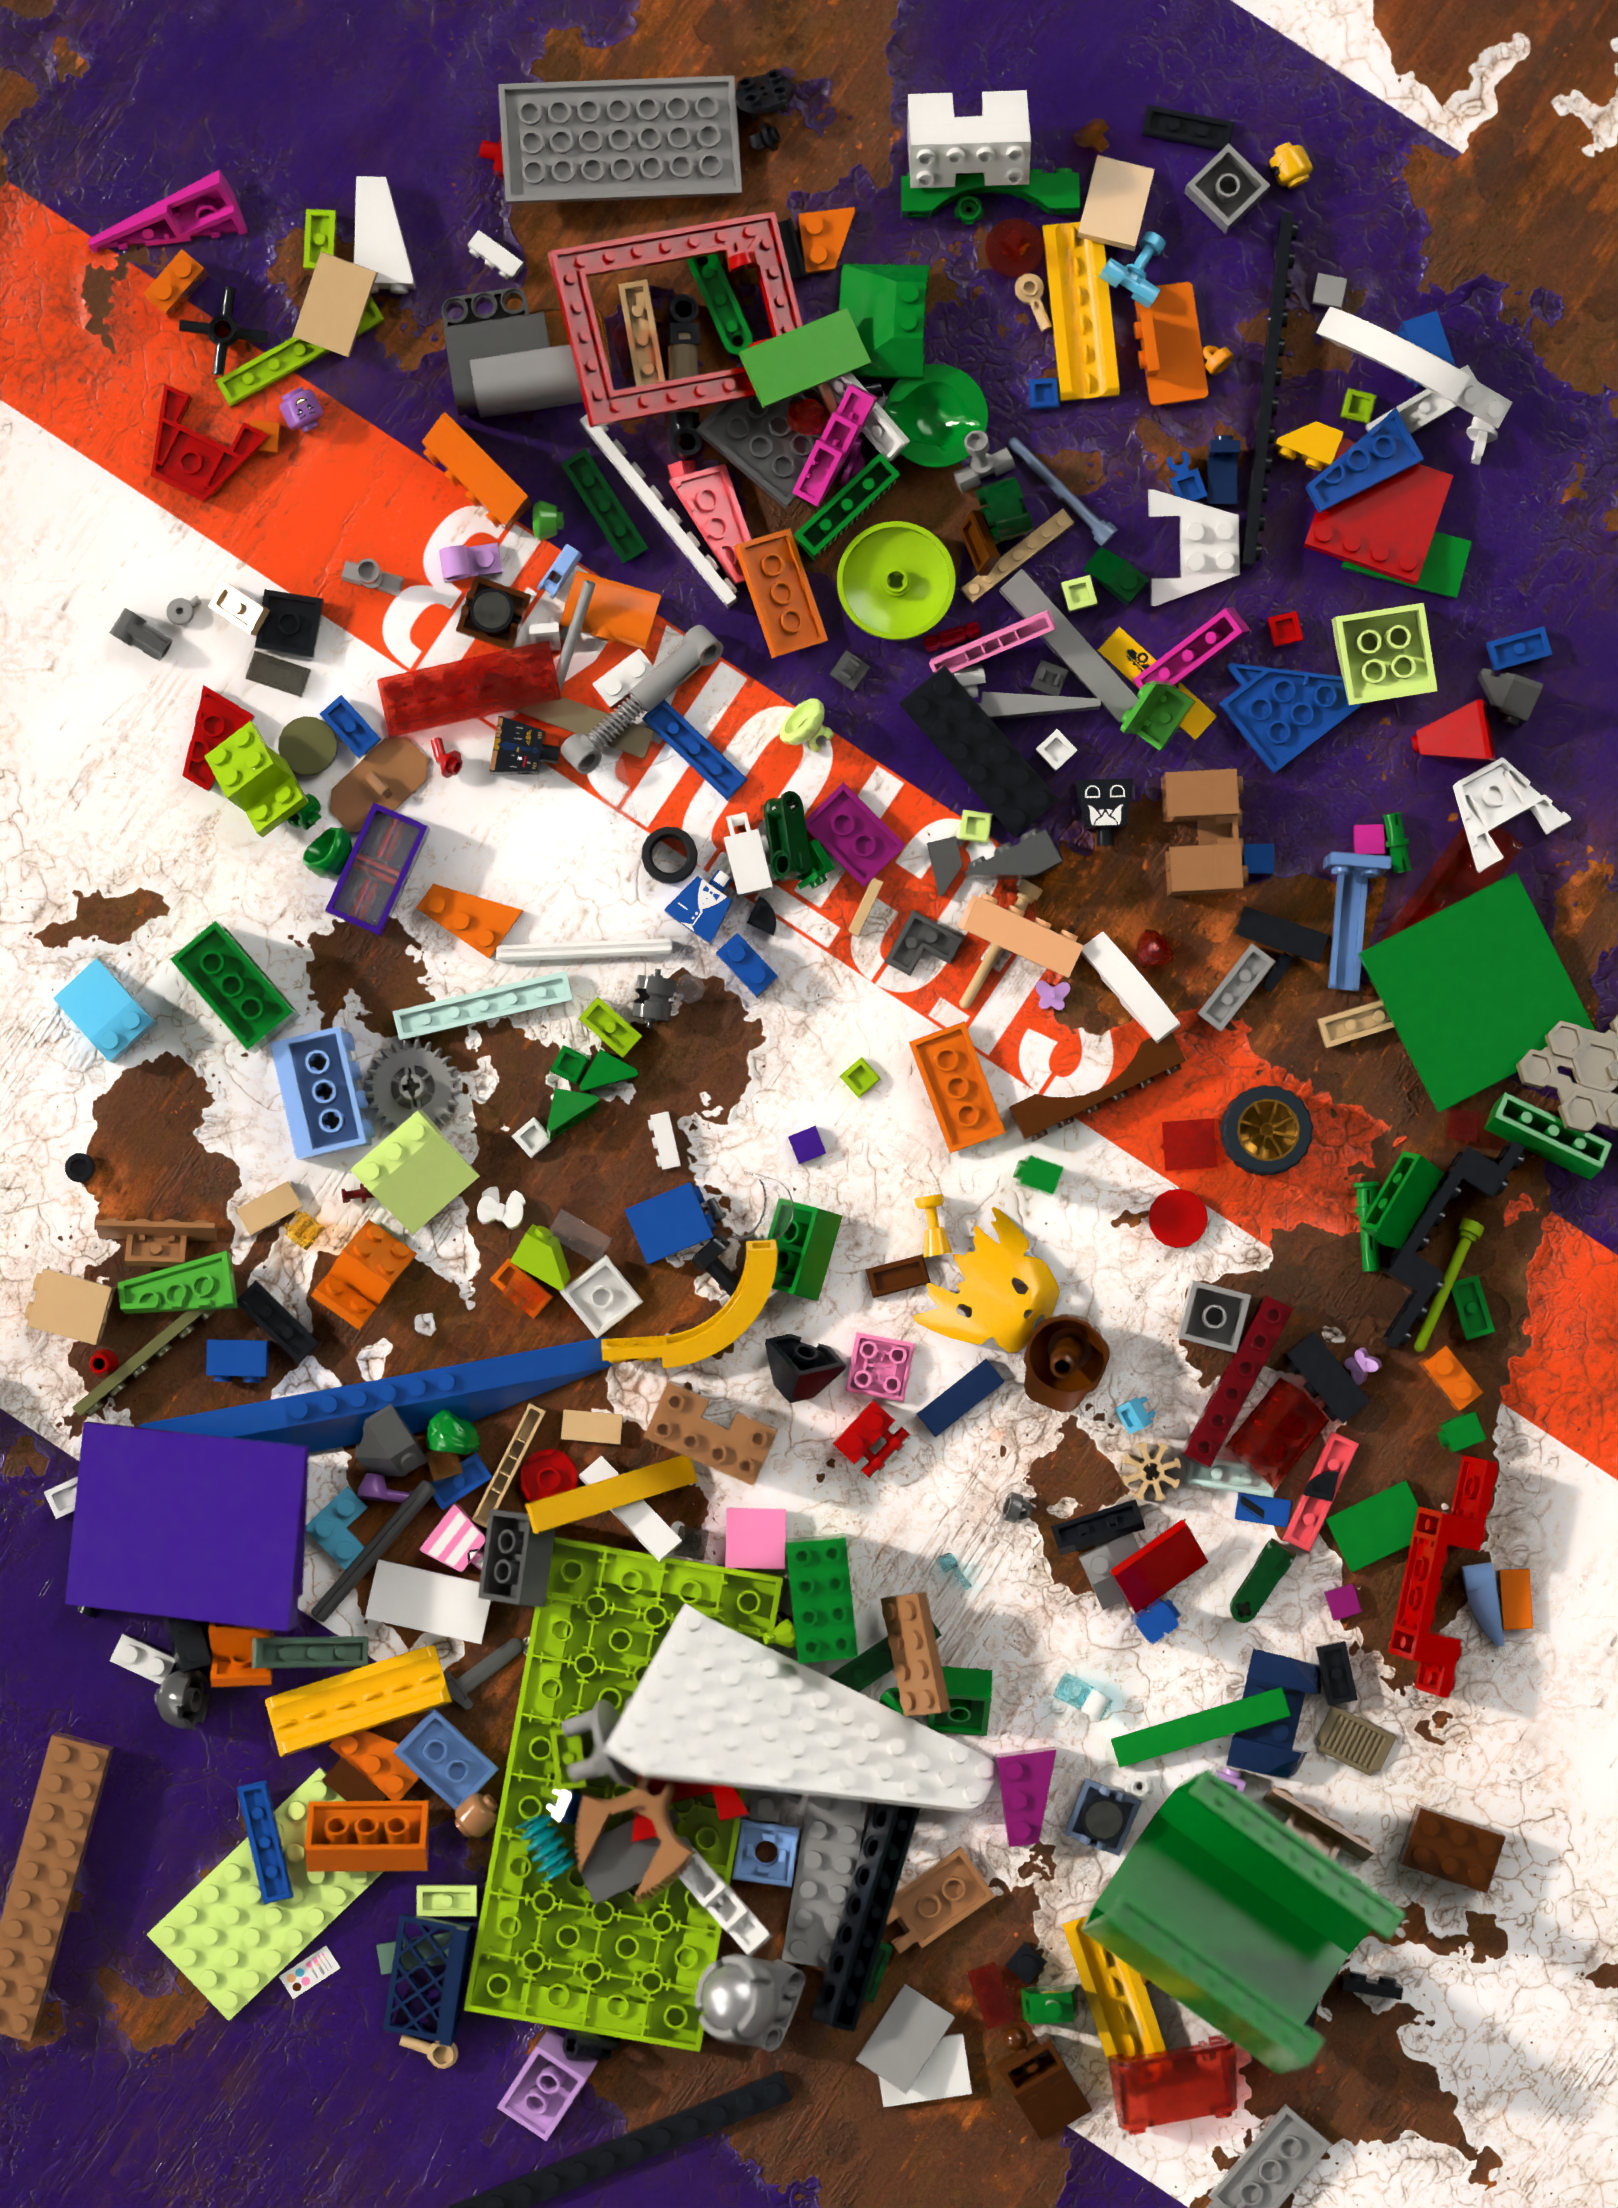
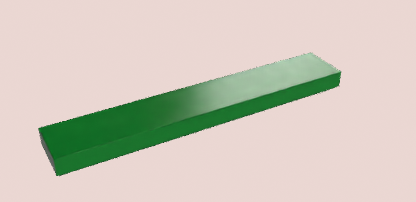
[1111,1687,1291,1768]

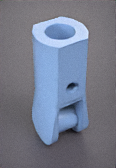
[537,544,583,599]

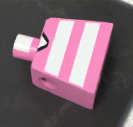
[419,1503,486,1572]

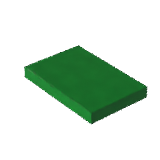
[1325,1480,1418,1573]

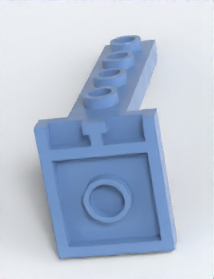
[1323,852,1391,991]

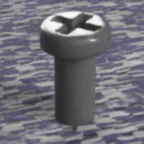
[707,1197,727,1222]

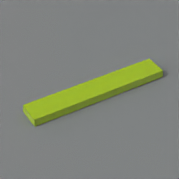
[215,295,385,408]

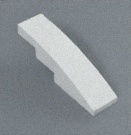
[1081,931,1181,1043]
[679,1846,773,1956]

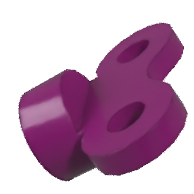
[840,438,866,488]

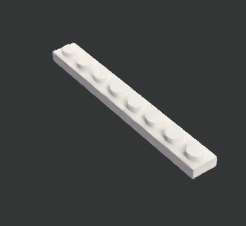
[580,414,738,608]

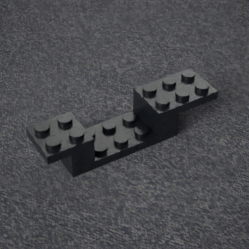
[1379,1141,1525,1349]

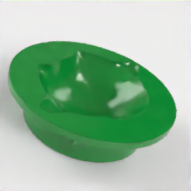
[885,364,988,468]

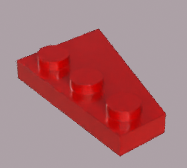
[182,685,255,792]

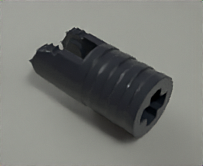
[563,2031,621,2060]

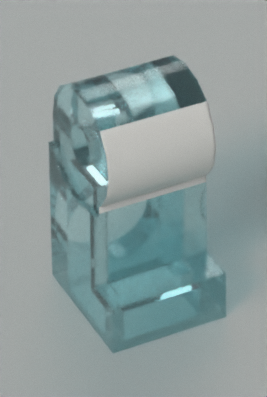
[1053,1671,1113,1721]

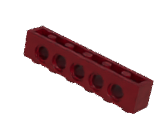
[1180,1295,1293,1469]

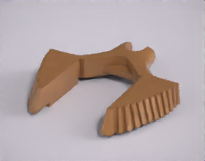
[574,1776,696,1904]

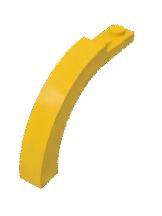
[601,1240,777,1368]

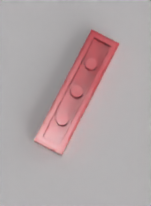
[1282,1431,1359,1552]

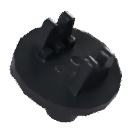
[735,69,794,121]

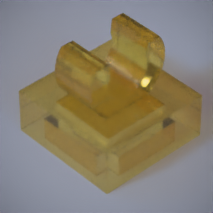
[284,1211,325,1251]

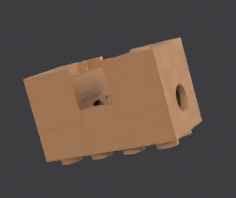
[1161,769,1248,896]
[643,1381,778,1486]

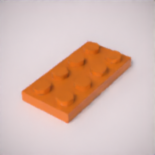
[734,528,828,659]
[908,1021,1006,1153]

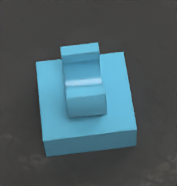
[1115,1397,1156,1435]

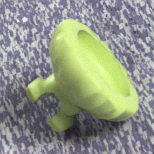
[779,698,834,752]

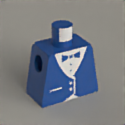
[664,869,732,945]

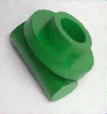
[879,1687,904,1716]

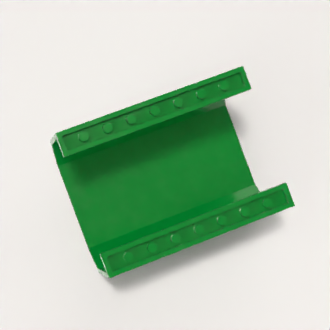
[1081,1769,1406,2074]

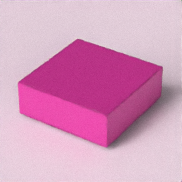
[1353,824,1385,855]

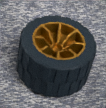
[1219,1085,1313,1176]

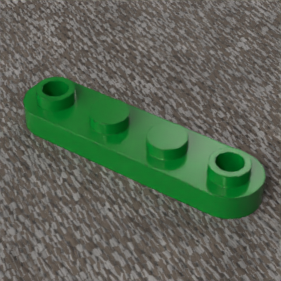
[688,254,753,357]

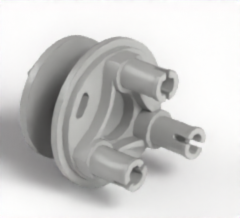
[561,1697,637,1787]

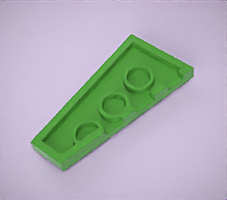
[118,1251,238,1314]

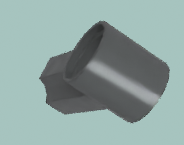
[109,608,173,661]

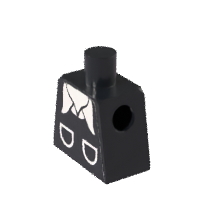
[1075,778,1133,847]

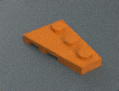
[416,884,523,959]
[329,1730,420,1801]

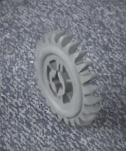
[364,1039,462,1131]

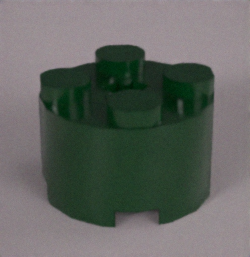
[974,477,1034,545]

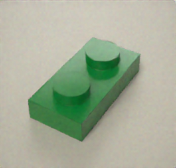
[1450,1275,1495,1340]

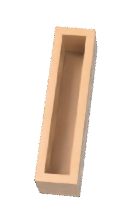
[958,893,1084,978]

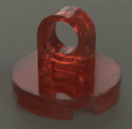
[985,218,1044,278]

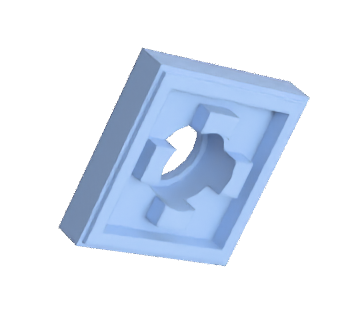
[732,1819,800,1888]

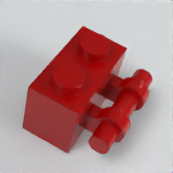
[833,1400,910,1478]

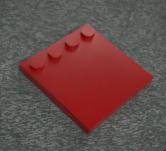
[1303,437,1454,586]

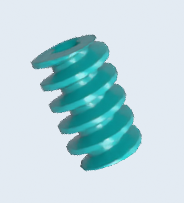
[516,1814,575,1881]

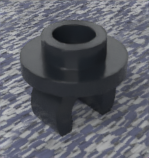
[749,122,781,152]

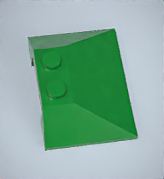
[839,264,931,379]

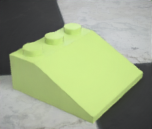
[1331,603,1438,705]
[350,1109,480,1235]

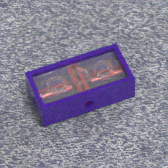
[325,802,431,937]

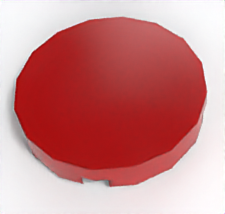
[1148,1189,1208,1248]
[519,1449,579,1503]

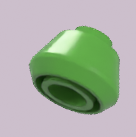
[533,500,564,541]

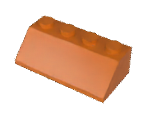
[422,412,532,530]
[305,1801,429,1872]

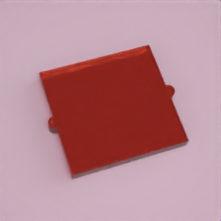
[1160,1118,1219,1171]

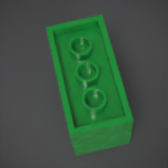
[170,920,301,1054]
[786,1533,858,1664]

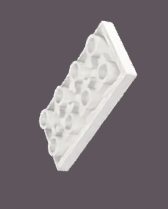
[365,1559,491,1644]

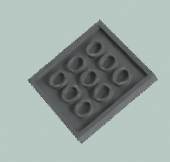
[696,386,839,509]

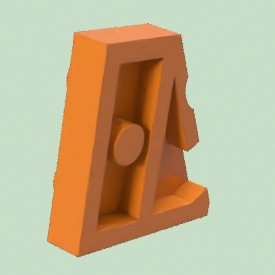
[798,207,855,274]

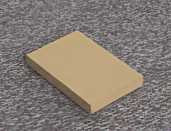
[1077,155,1155,251]
[293,251,378,357]

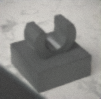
[829,650,871,692]
[1030,660,1068,696]

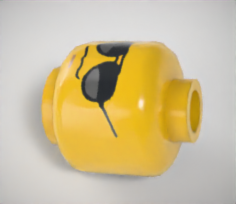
[1269,142,1313,189]

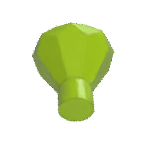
[763,1619,796,1648]

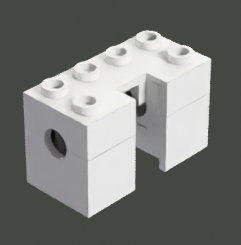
[907,90,1031,188]

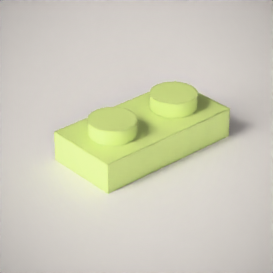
[417,1885,477,1916]

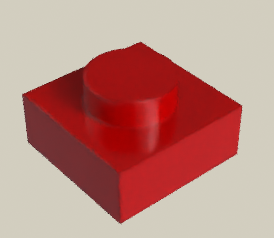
[1267,611,1303,648]

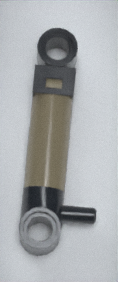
[665,294,702,460]

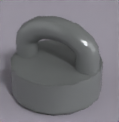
[1002,1492,1033,1523]

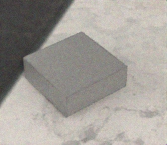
[1311,273,1347,310]

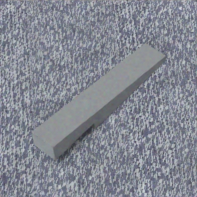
[999,569,1139,723]
[978,692,1101,720]

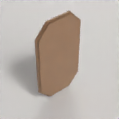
[330,737,428,833]

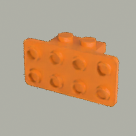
[1134,282,1208,406]

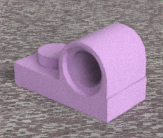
[439,543,503,583]

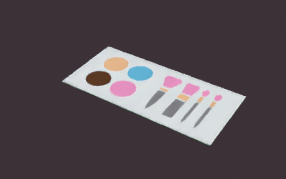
[279,1946,341,1999]

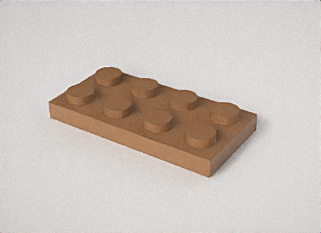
[880,1591,950,1716]

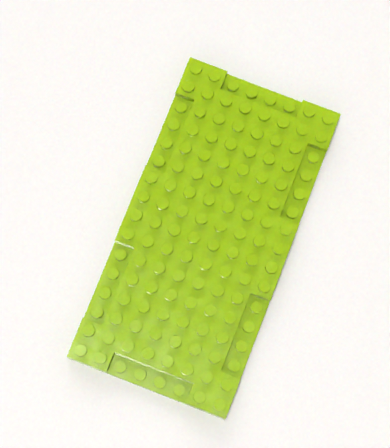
[464,1536,783,2052]

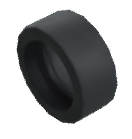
[641,827,698,884]

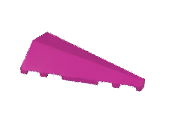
[89,169,247,253]

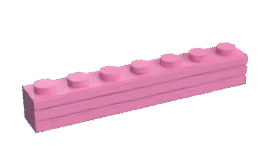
[929,609,1056,673]

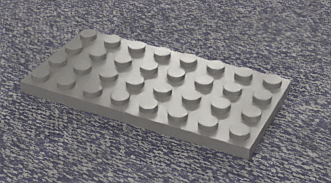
[498,76,742,204]

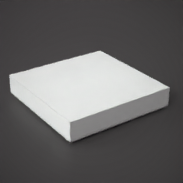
[559,1255,643,1339]

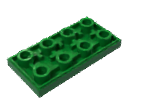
[1341,531,1472,599]

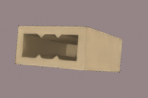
[25,1269,116,1345]

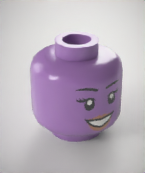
[279,387,323,433]

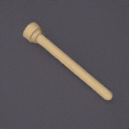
[959,879,1043,1009]

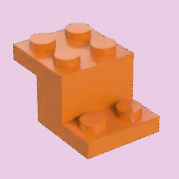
[311,1220,417,1330]
[209,1622,274,1687]

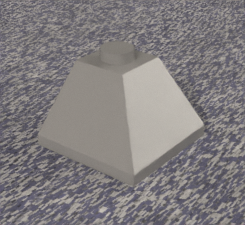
[1078,1533,1140,1610]

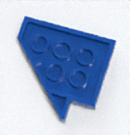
[1218,663,1364,774]

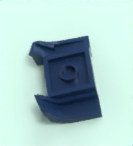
[1226,1649,1321,1778]

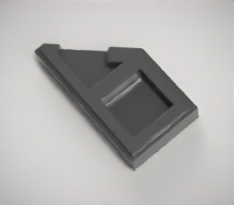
[927,836,962,897]

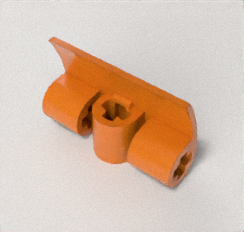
[561,571,661,650]

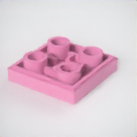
[845,1332,915,1402]
[725,1508,786,1569]

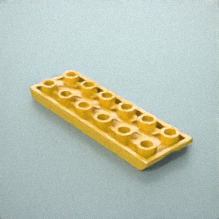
[1042,222,1120,401]
[265,1645,452,1757]
[1062,1915,1175,2096]

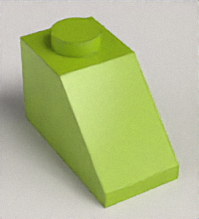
[510,1224,571,1292]

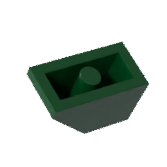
[1082,547,1149,607]

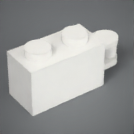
[724,812,777,897]

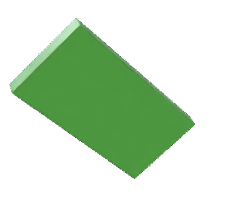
[739,308,871,408]

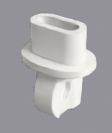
[1466,416,1498,465]

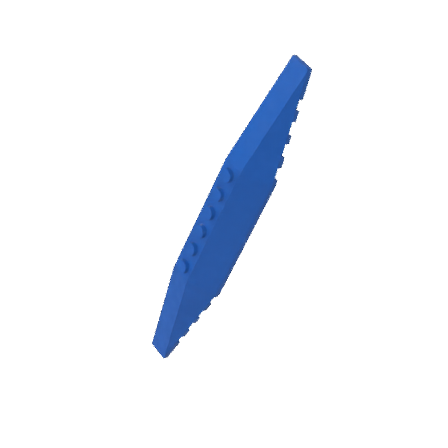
[139,1336,612,1453]

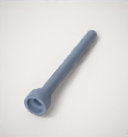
[1008,437,1118,547]

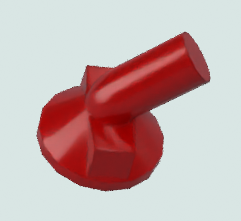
[431,738,463,778]

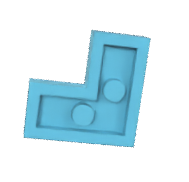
[306,1486,368,1570]

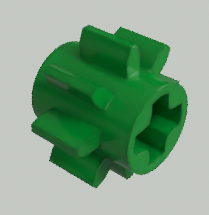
[287,794,321,830]

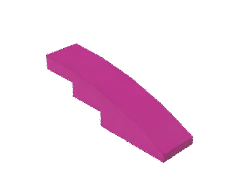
[792,384,878,507]

